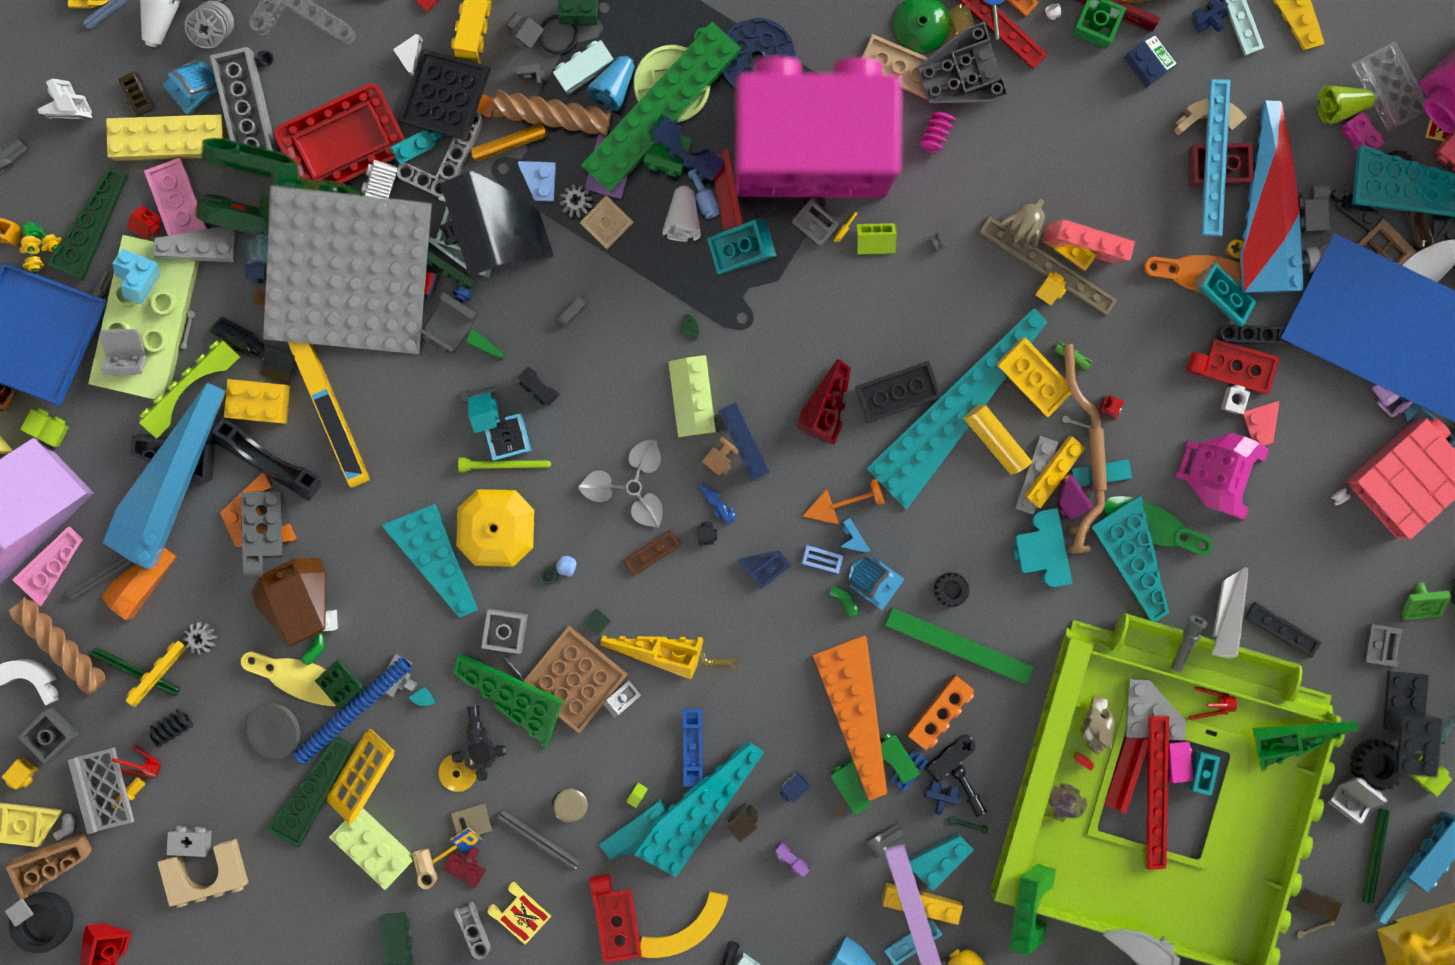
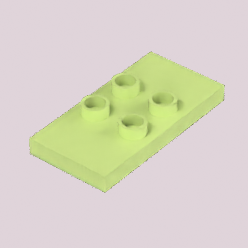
[88,235,200,399]

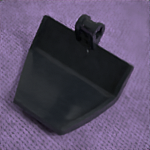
[440,171,553,276]

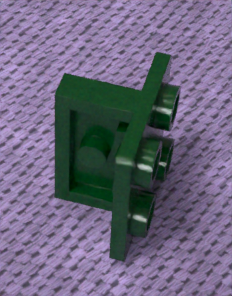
[315,659,365,709]

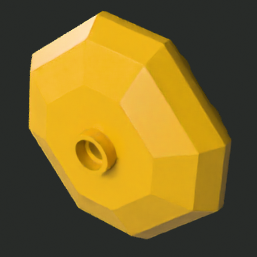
[456,489,534,567]

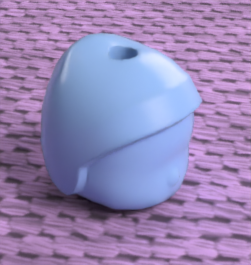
[556,556,577,577]

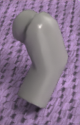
[53,813,75,841]

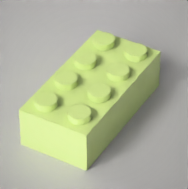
[329,809,413,890]

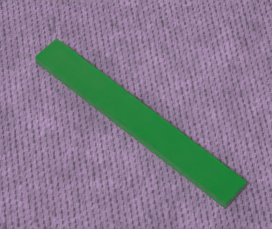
[885,608,1034,685]

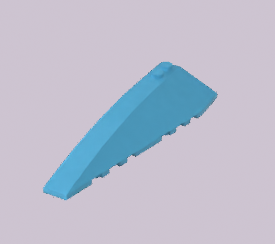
[103,383,226,569]

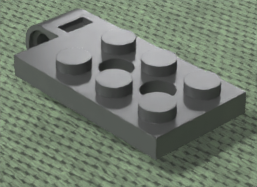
[241,492,282,578]

